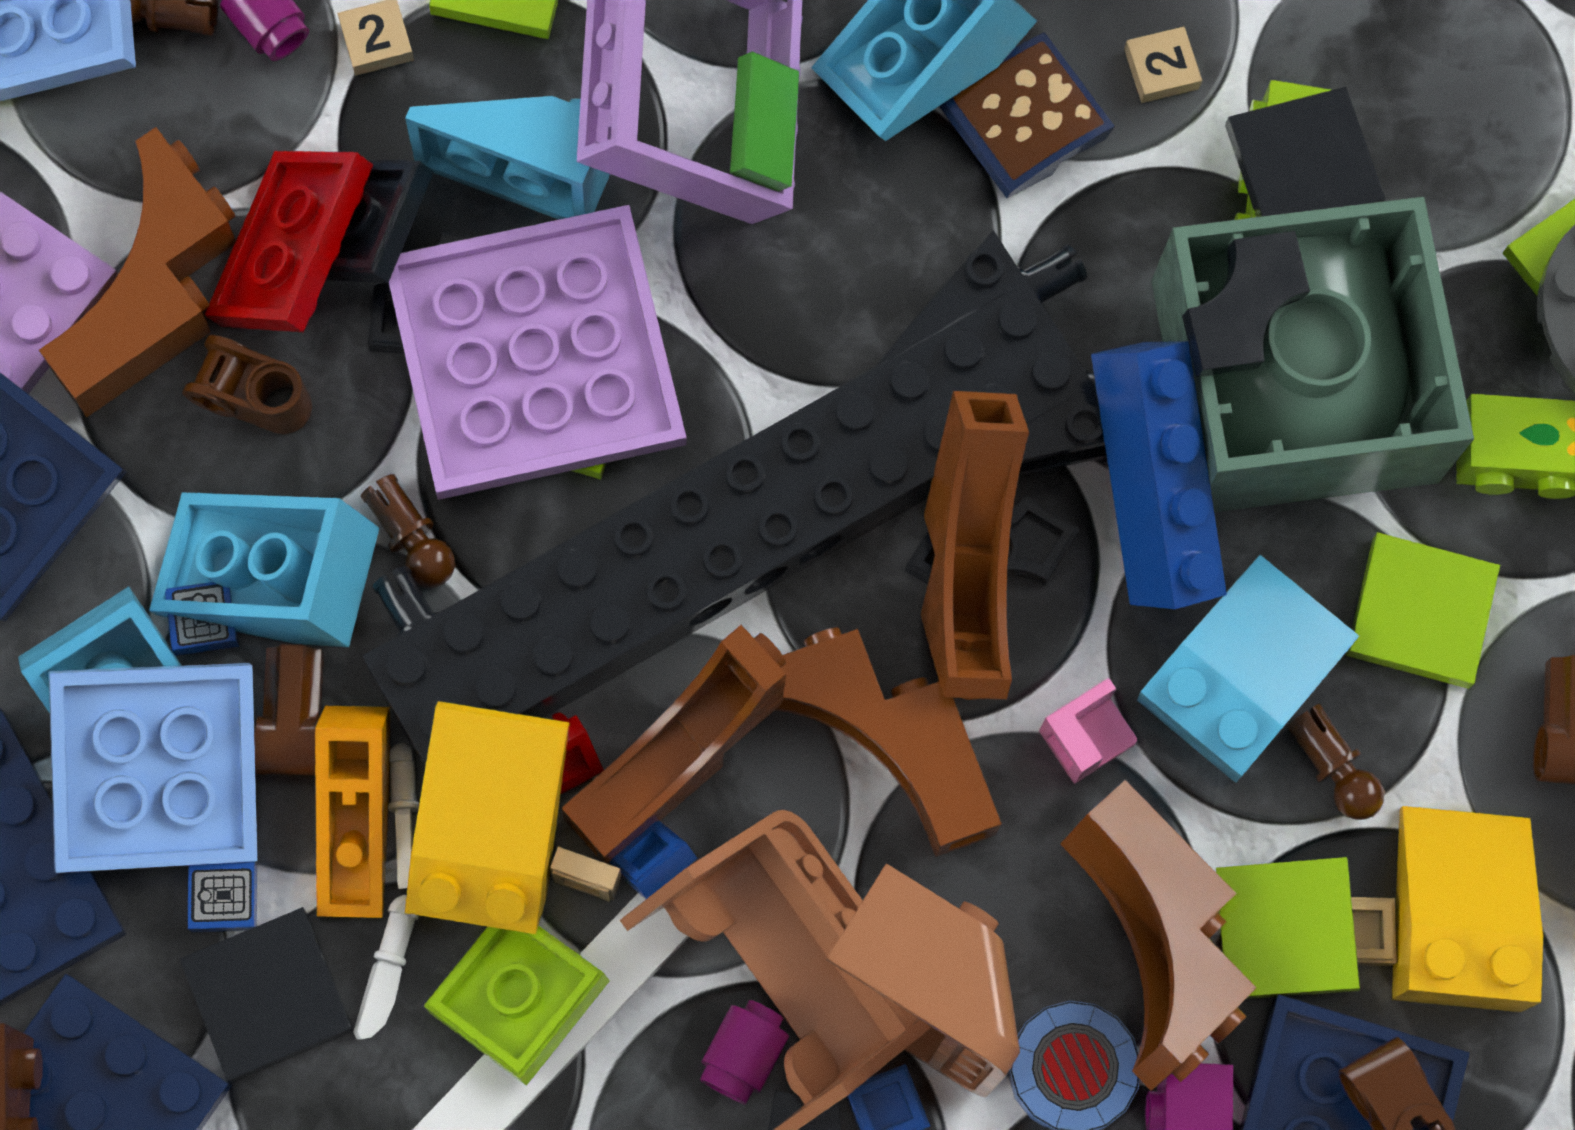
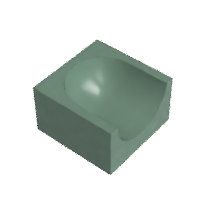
[1151,197,1474,512]

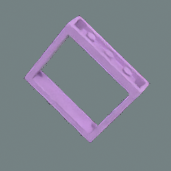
[577,0,803,224]

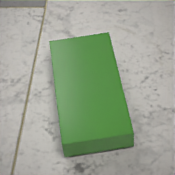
[730,51,799,192]

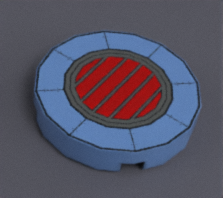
[1008,1001,1140,1130]

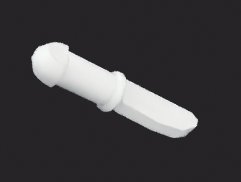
[388,743,419,889]
[353,895,419,1039]

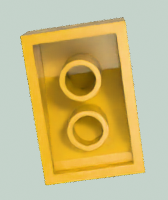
[405,701,569,934]
[1392,806,1543,1012]

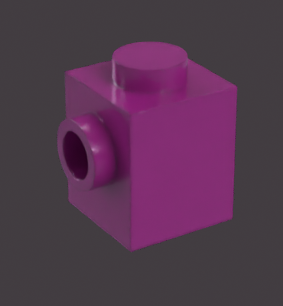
[1145,1063,1233,1130]

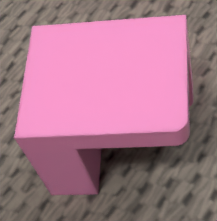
[1039,678,1137,784]

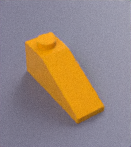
[315,706,390,918]

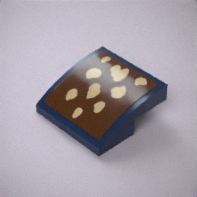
[939,32,1115,199]

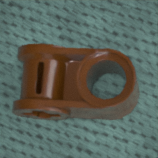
[182,335,312,435]
[1338,1037,1455,1130]

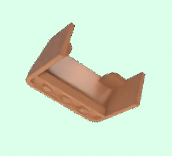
[620,810,931,1130]
[826,863,1020,1098]

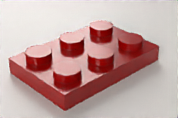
[205,151,373,333]

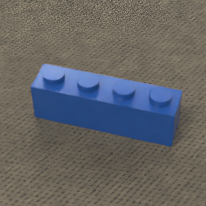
[1091,341,1227,609]

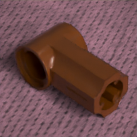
[254,644,324,775]
[1533,655,1575,785]

